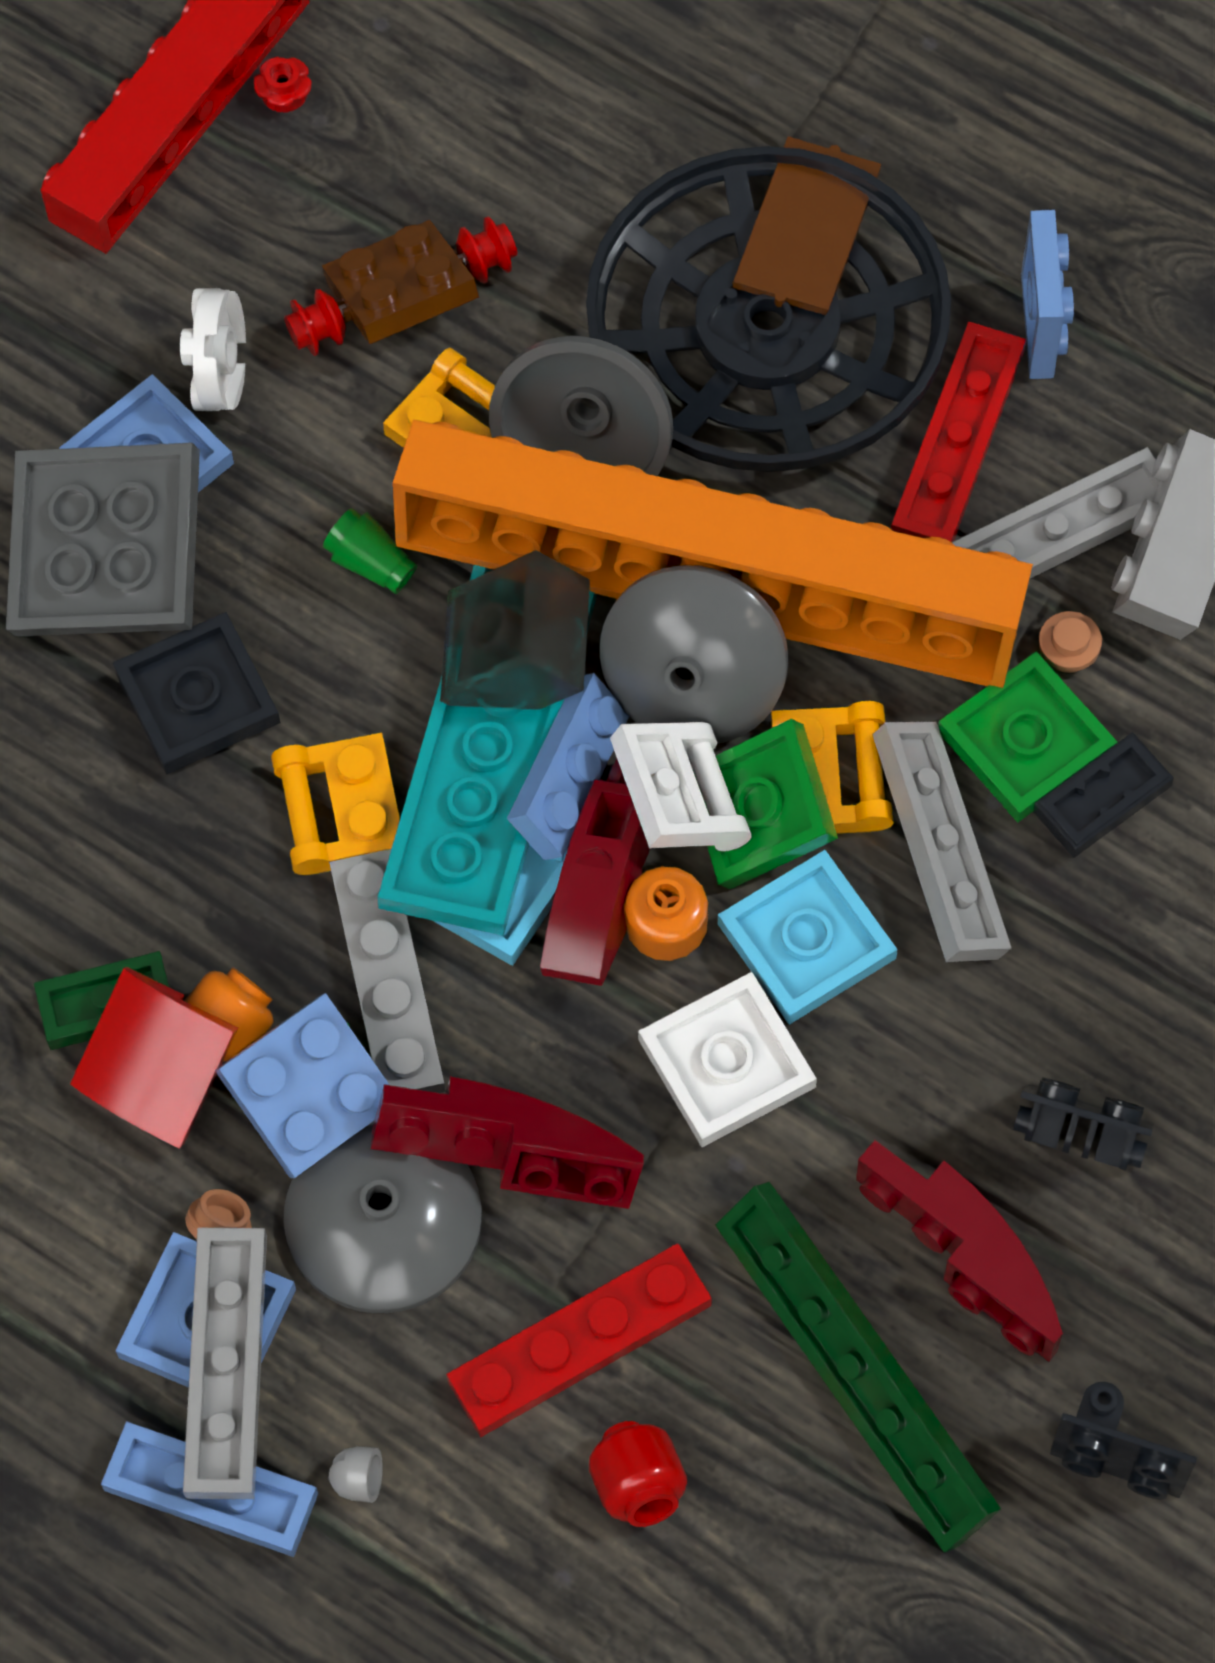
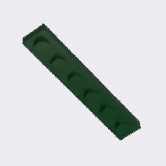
[715,1182,1001,1553]

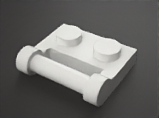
[610,722,752,851]

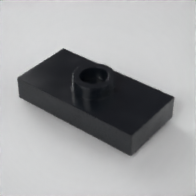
[1033,732,1174,858]

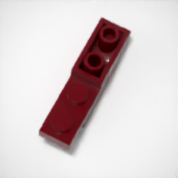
[540,758,651,986]
[371,1076,644,1209]
[856,1140,1063,1362]

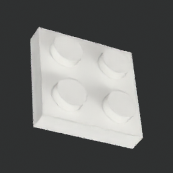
[638,972,817,1147]

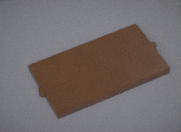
[733,136,881,315]

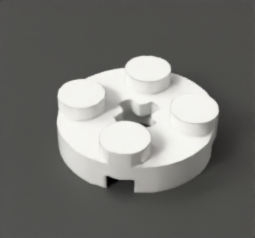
[180,288,246,411]

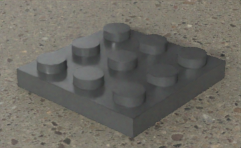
[6,443,200,636]

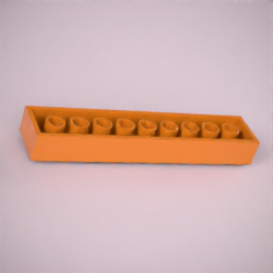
[393,419,1033,688]

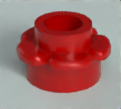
[254,57,312,112]

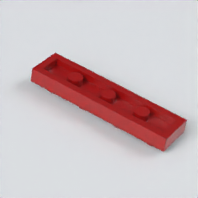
[891,321,1026,542]
[446,1243,712,1438]

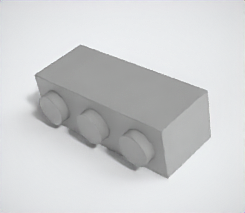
[1111,429,1215,640]

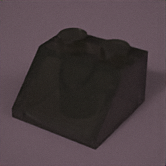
[440,550,590,710]

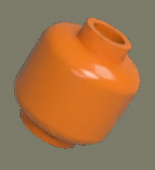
[624,866,708,961]
[185,967,274,1062]

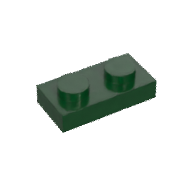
[34,951,170,1050]

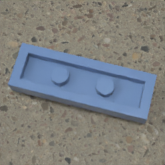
[507,673,629,860]
[101,1422,318,1557]

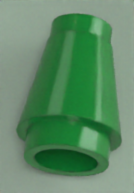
[323,508,418,594]

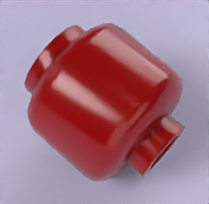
[588,1421,687,1527]

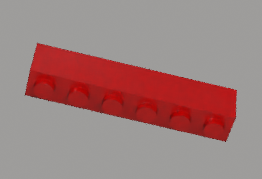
[40,0,310,254]

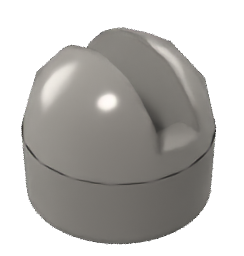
[329,1446,383,1503]

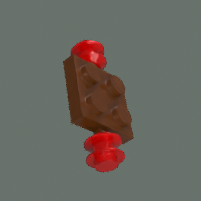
[284,216,518,356]

